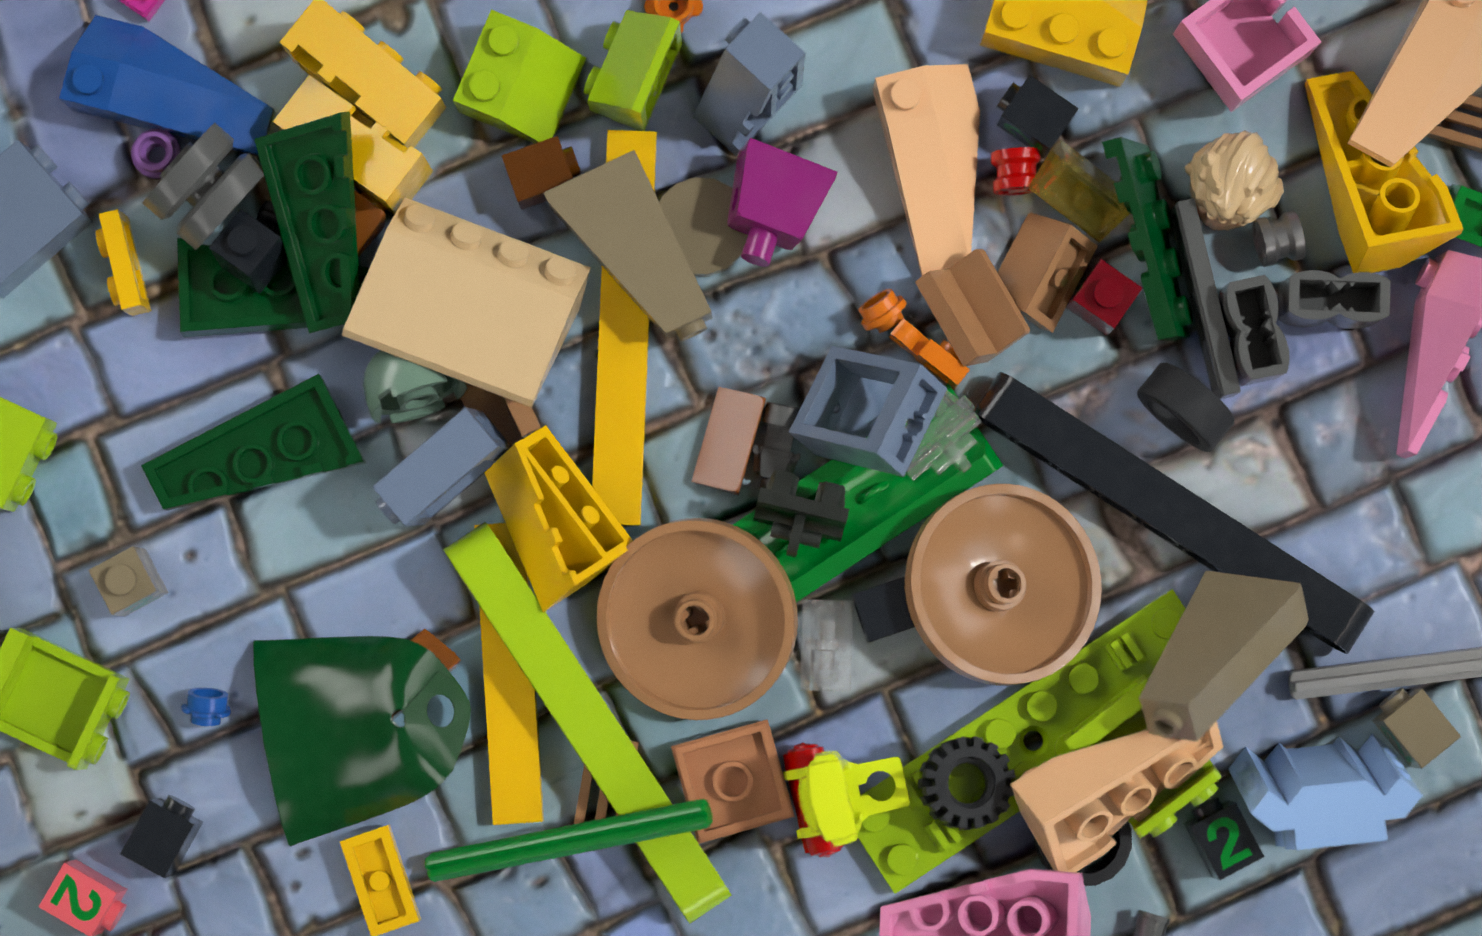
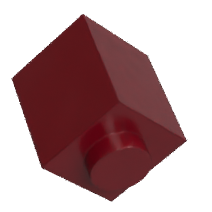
[1066,259,1142,336]

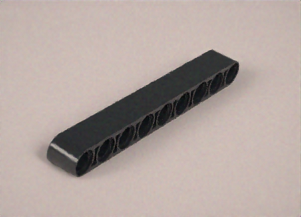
[972,372,1375,654]

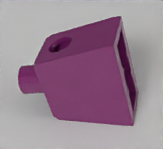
[727,138,838,267]

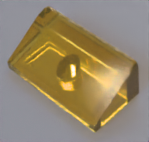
[1029,139,1130,242]

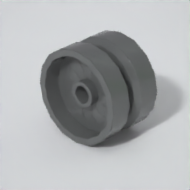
[142,122,264,250]

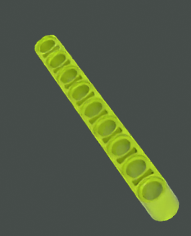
[443,522,732,924]

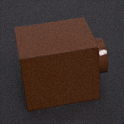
[501,136,582,210]

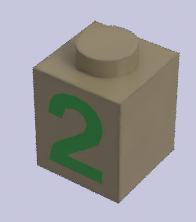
[88,546,169,617]
[1372,687,1461,769]

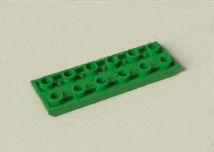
[733,383,1003,603]

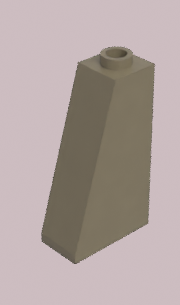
[544,150,713,341]
[1139,570,1309,742]

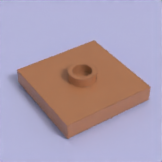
[671,719,795,844]

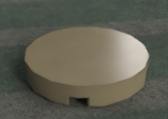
[659,177,748,277]

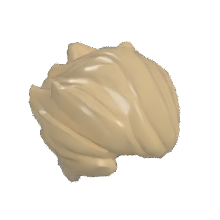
[1185,130,1284,231]

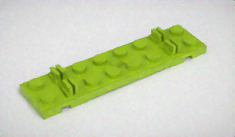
[858,589,1186,894]

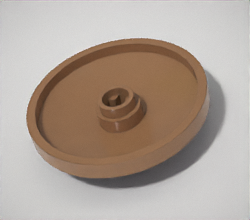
[905,484,1102,686]
[597,518,798,720]

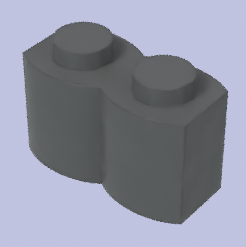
[1278,270,1391,329]
[1218,275,1290,386]

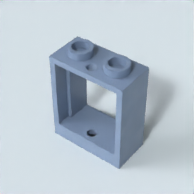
[789,346,947,477]
[372,407,511,526]

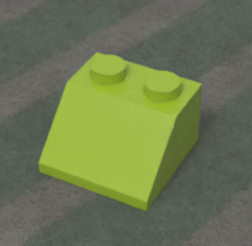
[453,9,586,143]
[583,10,682,131]

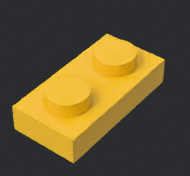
[95,209,151,316]
[340,824,421,936]

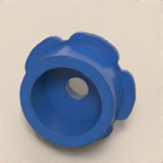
[181,687,231,726]

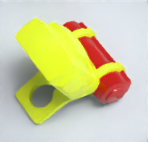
[783,742,910,858]

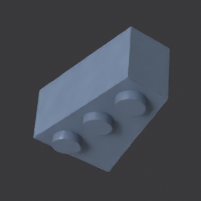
[693,12,806,156]

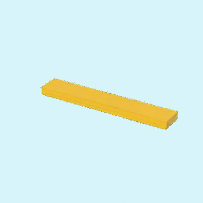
[474,523,544,825]

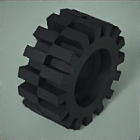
[918,736,1016,830]

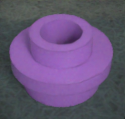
[131,129,181,179]

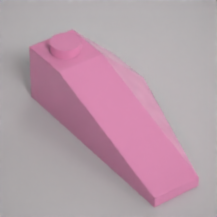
[1396,250,1482,459]
[879,868,1091,936]

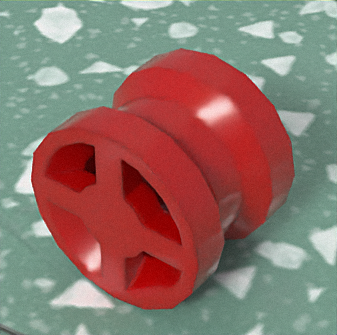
[990,147,1043,195]

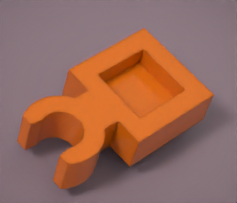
[889,318,970,390]

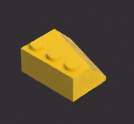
[980,0,1148,87]

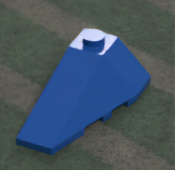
[59,15,275,156]

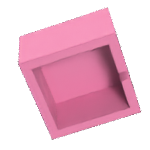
[1173,0,1321,112]

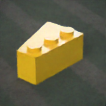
[280,0,446,148]
[273,75,433,215]
[484,425,633,613]

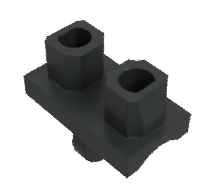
[753,470,849,558]

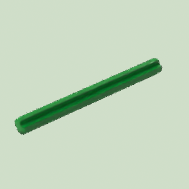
[425,799,713,882]

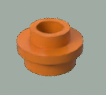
[858,288,907,333]

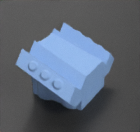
[1228,734,1423,850]

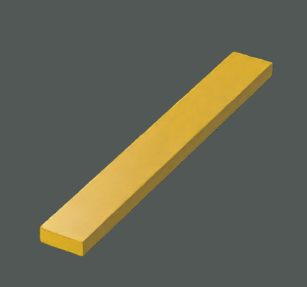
[592,130,657,526]

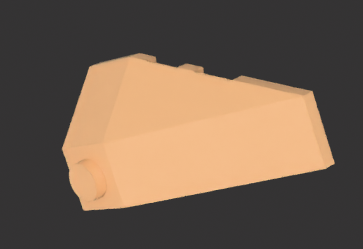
[1348,0,1482,167]
[872,64,980,276]
[1011,721,1223,872]

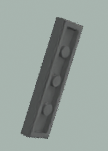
[1170,198,1241,400]

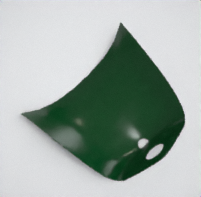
[253,636,471,847]

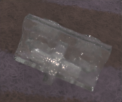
[905,390,981,481]
[800,600,853,692]

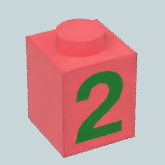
[39,860,128,936]

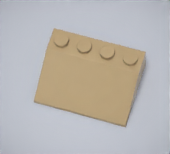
[342,197,591,408]

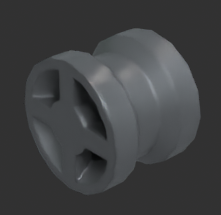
[1252,210,1306,267]

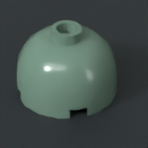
[363,350,467,423]

